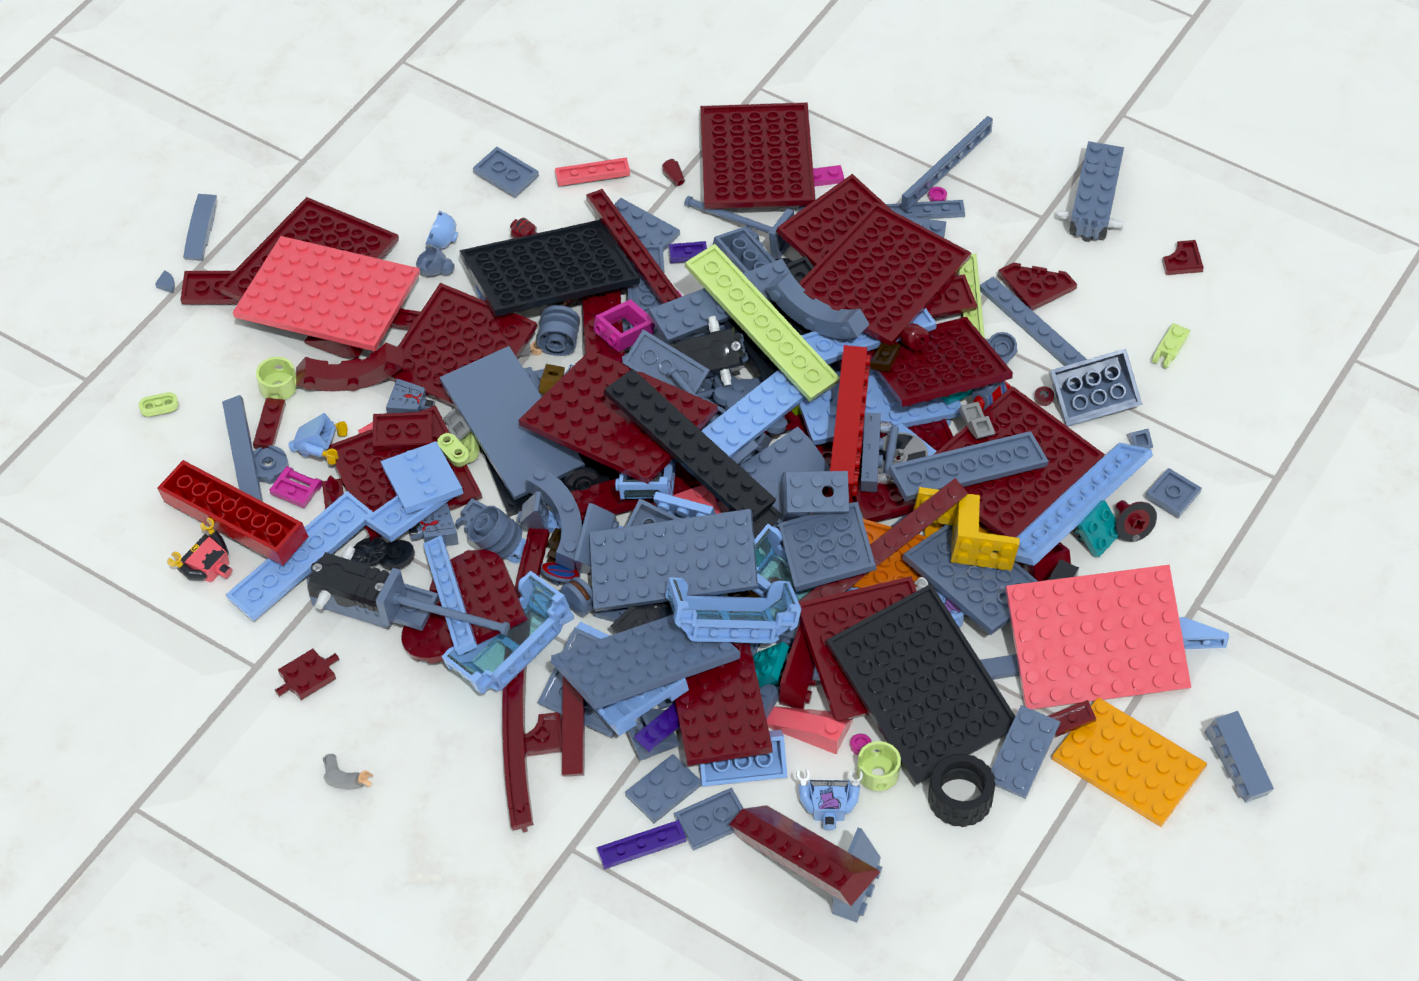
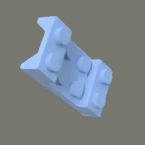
[595,678,689,736]

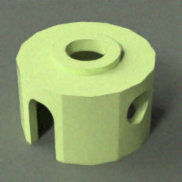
[256,357,298,400]
[857,741,901,791]

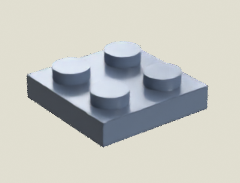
[1145,468,1202,518]

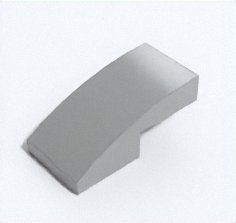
[959,402,996,439]
[444,407,471,441]

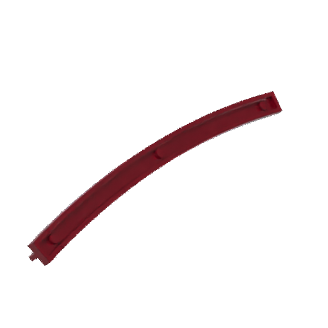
[502,528,550,832]

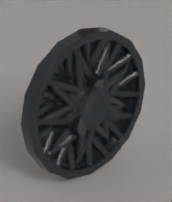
[563,467,600,492]
[352,537,389,567]
[379,540,415,570]

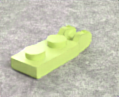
[1152,323,1190,368]

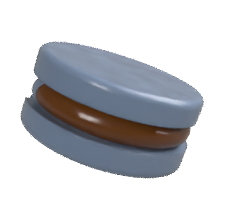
[561,577,594,617]

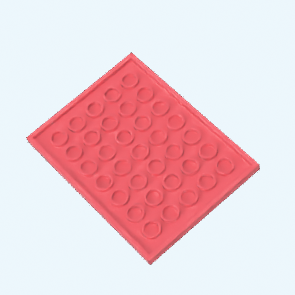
[233,236,420,351]
[1005,564,1191,710]

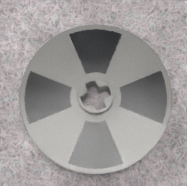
[878,432,928,484]

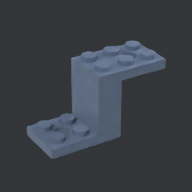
[759,471,849,524]

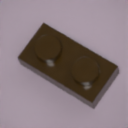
[870,342,900,371]

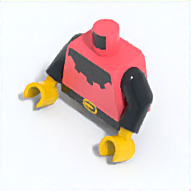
[167,518,232,582]

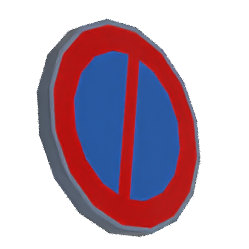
[541,562,580,585]

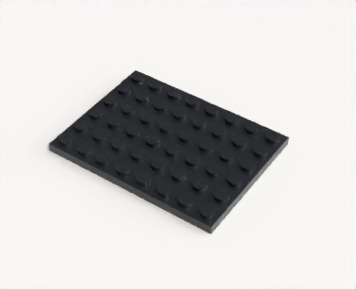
[459,220,640,317]
[825,584,1016,787]

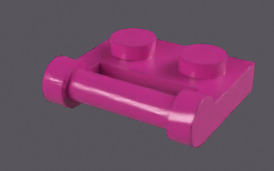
[269,466,322,509]

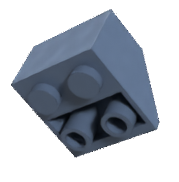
[628,708,680,761]

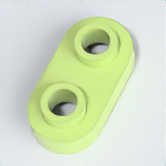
[138,392,179,417]
[460,432,479,463]
[437,433,470,467]

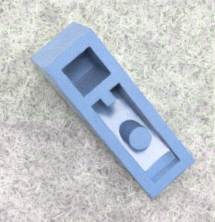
[1179,617,1229,649]

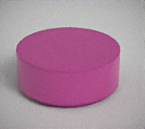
[928,187,947,201]
[850,733,872,755]

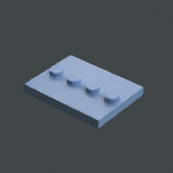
[380,442,464,514]

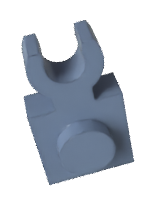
[455,498,487,533]

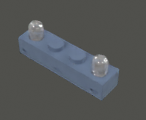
[861,412,894,492]

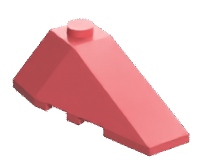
[767,706,853,754]

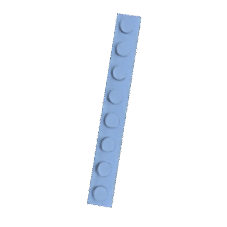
[423,535,478,656]

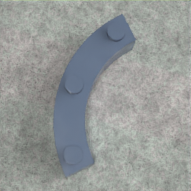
[765,272,869,339]
[526,464,582,570]

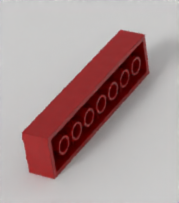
[828,345,871,504]
[157,460,309,566]

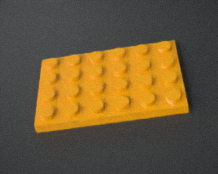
[1052,698,1207,828]

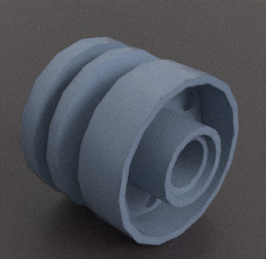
[536,305,580,356]
[468,506,523,559]

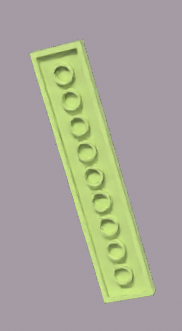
[684,244,840,402]

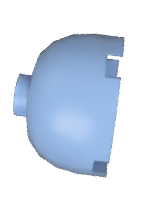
[425,210,459,249]

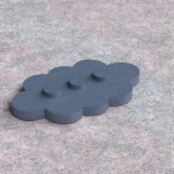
[713,374,787,434]

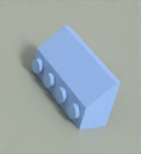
[699,730,787,787]

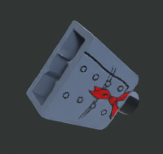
[386,379,435,413]
[408,503,459,546]

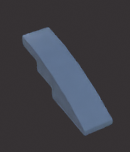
[183,194,217,261]

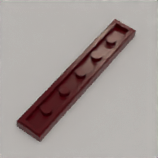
[562,676,585,777]

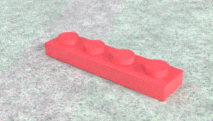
[555,157,630,186]

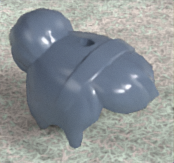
[416,246,455,277]

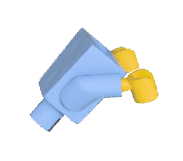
[288,413,348,465]

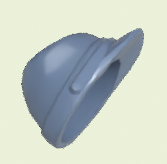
[987,332,1018,364]

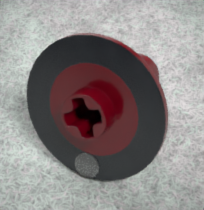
[1115,500,1157,542]

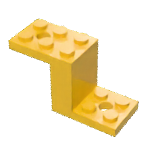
[913,487,1020,571]

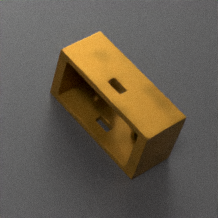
[539,364,565,394]

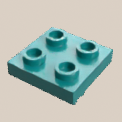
[1075,500,1119,557]
[753,642,789,688]

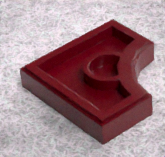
[1162,240,1204,275]
[525,712,562,757]

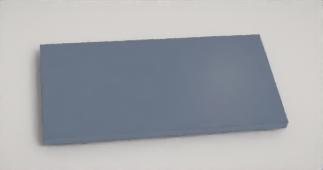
[440,346,585,500]

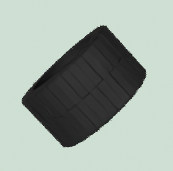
[928,753,995,827]

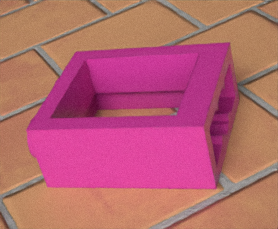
[594,299,655,352]

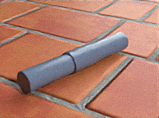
[883,426,899,477]

